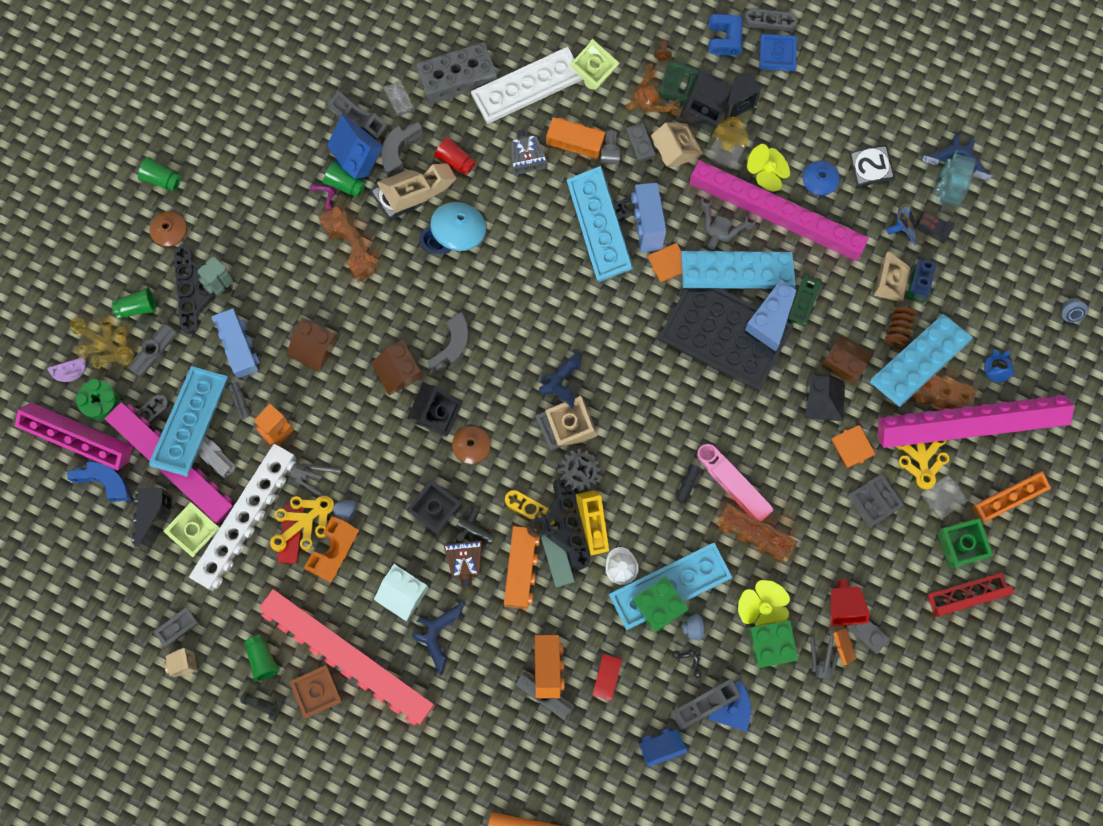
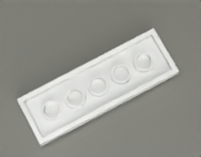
[471,47,584,124]

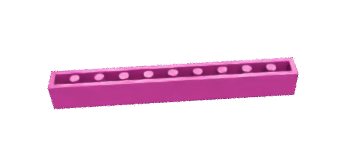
[689,160,869,261]
[877,395,1074,448]

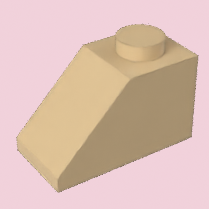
[423,164,457,199]
[164,648,198,677]

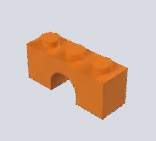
[254,404,294,446]
[304,516,359,582]

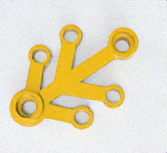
[896,440,949,490]
[270,496,334,552]

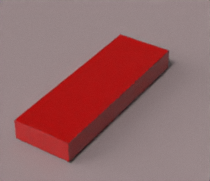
[277,504,305,564]

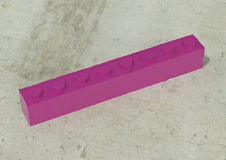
[105,402,234,525]

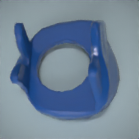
[984,349,1014,383]

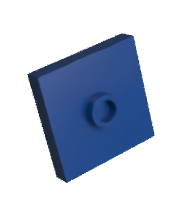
[759,34,797,71]

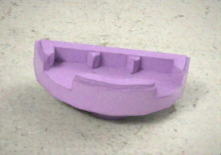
[47,357,86,382]

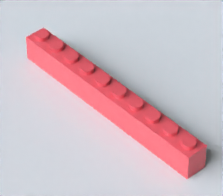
[258,589,435,726]

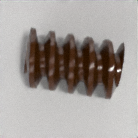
[884,307,918,350]

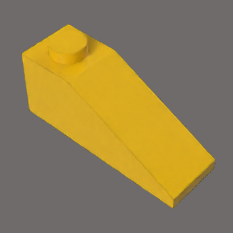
[576,490,609,555]

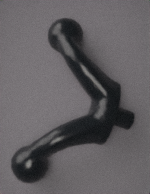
[672,649,702,678]

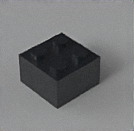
[406,480,463,538]

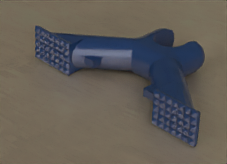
[921,134,992,181]
[539,349,582,409]
[412,601,465,676]

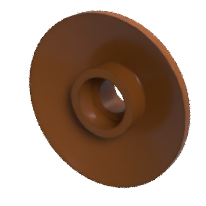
[149,212,187,247]
[452,426,490,464]

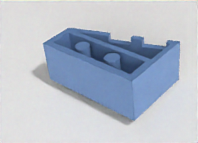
[631,183,666,252]

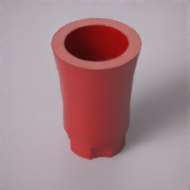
[434,136,476,176]

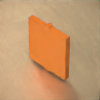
[647,243,682,283]
[831,425,876,468]
[833,628,856,666]

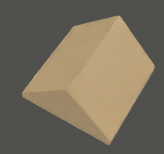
[874,252,910,302]

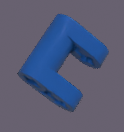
[708,14,743,55]

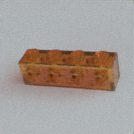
[911,375,977,409]
[716,504,798,563]

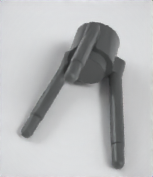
[291,463,342,496]
[810,633,840,680]

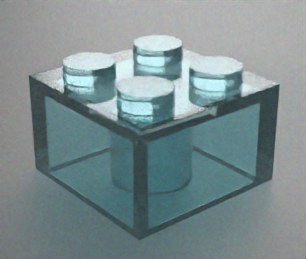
[935,153,976,207]

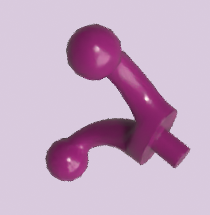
[310,184,336,211]

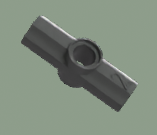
[127,323,177,378]
[515,671,575,721]

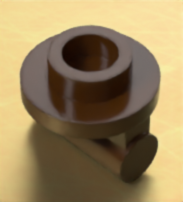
[654,40,672,62]

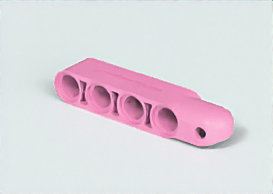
[697,444,773,524]

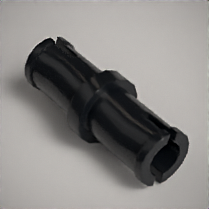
[675,464,702,504]

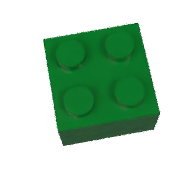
[937,518,993,570]
[632,576,689,634]
[747,620,798,668]

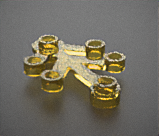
[70,317,134,368]

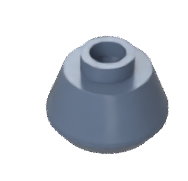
[1061,298,1088,323]
[333,500,358,524]
[682,613,704,641]

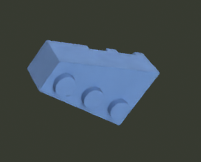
[745,280,796,351]
[211,309,260,379]

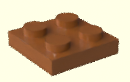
[289,665,342,719]

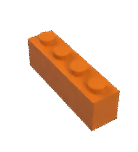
[504,526,540,609]

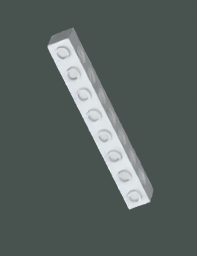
[189,444,297,592]

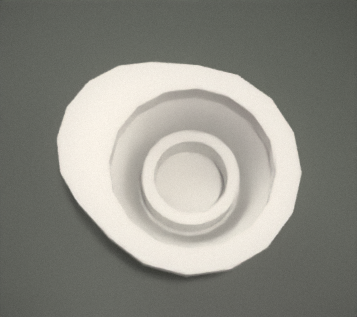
[606,547,638,585]

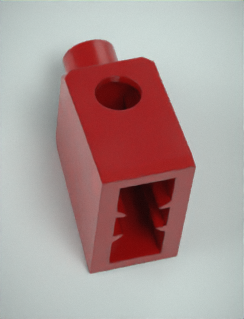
[830,579,870,627]

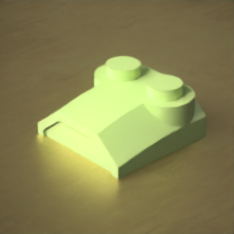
[569,39,619,90]
[163,502,220,557]

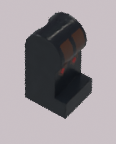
[915,212,955,244]

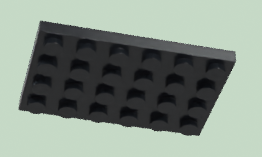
[658,288,794,392]

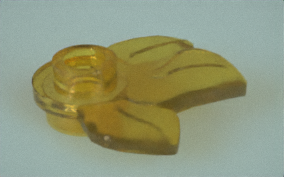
[712,117,748,151]

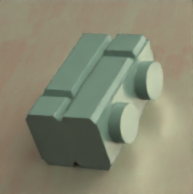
[198,257,233,295]

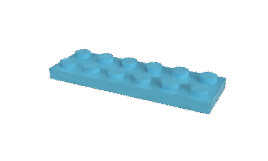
[567,166,634,282]
[681,251,796,289]
[870,314,973,407]
[149,366,228,477]
[609,543,732,631]

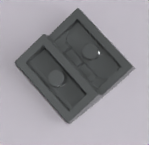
[847,474,904,528]

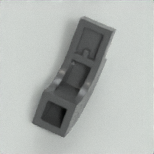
[325,90,388,139]
[382,122,424,178]
[427,312,469,373]
[671,679,741,730]

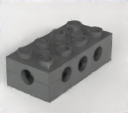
[416,42,497,105]

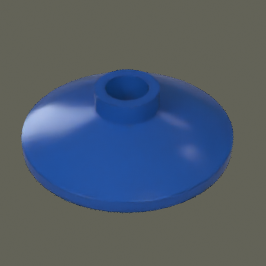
[802,161,839,196]

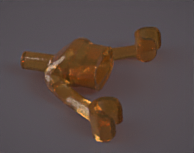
[625,64,681,115]

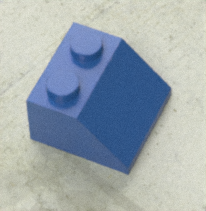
[638,728,687,767]

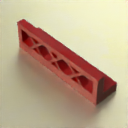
[927,573,1014,618]

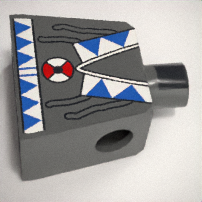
[511,129,547,176]

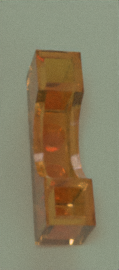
[318,206,377,283]

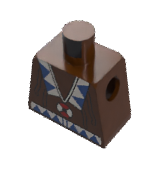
[444,541,482,588]

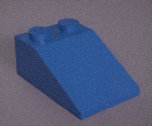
[327,114,383,179]

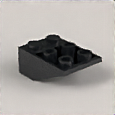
[679,70,732,133]
[132,488,172,553]

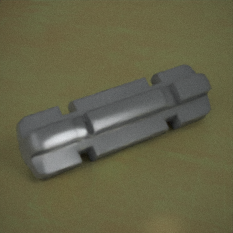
[229,382,250,419]

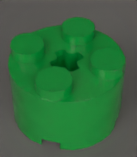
[75,379,121,422]

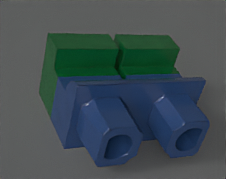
[906,259,937,303]

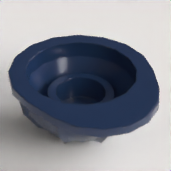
[419,227,452,255]

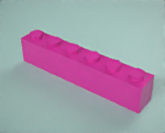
[15,402,133,470]

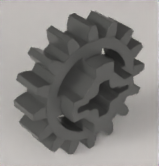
[558,449,601,492]

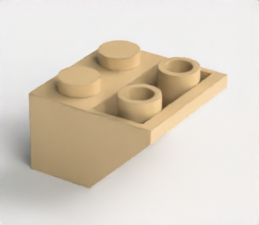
[377,170,431,213]

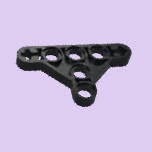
[174,246,233,334]
[527,476,590,570]

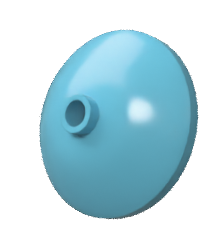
[430,202,486,251]

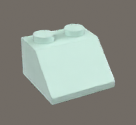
[374,564,429,622]

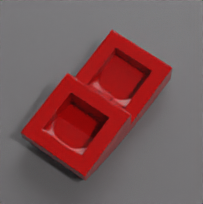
[592,653,622,701]

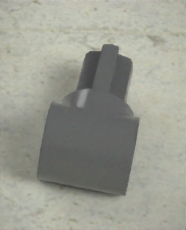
[601,130,620,165]

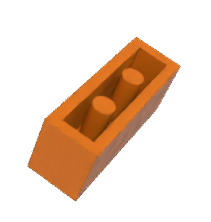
[546,117,605,159]
[534,635,564,698]

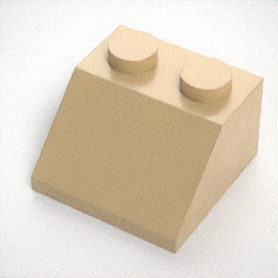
[651,123,703,166]
[545,396,598,446]

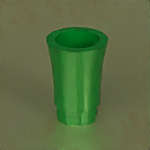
[138,156,182,191]
[323,161,366,197]
[112,287,157,319]
[244,635,280,681]

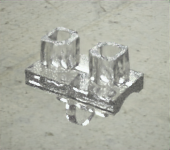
[384,80,414,117]

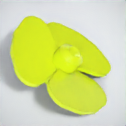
[747,144,790,192]
[738,580,790,625]

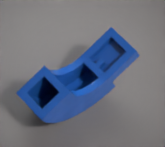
[67,462,132,502]

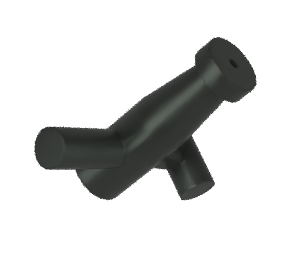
[455,507,496,545]
[240,692,283,721]

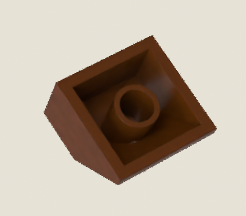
[286,317,338,373]
[821,335,873,386]
[372,340,422,396]

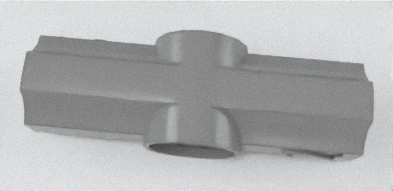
[197,435,236,478]

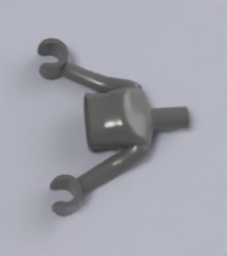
[700,197,756,249]

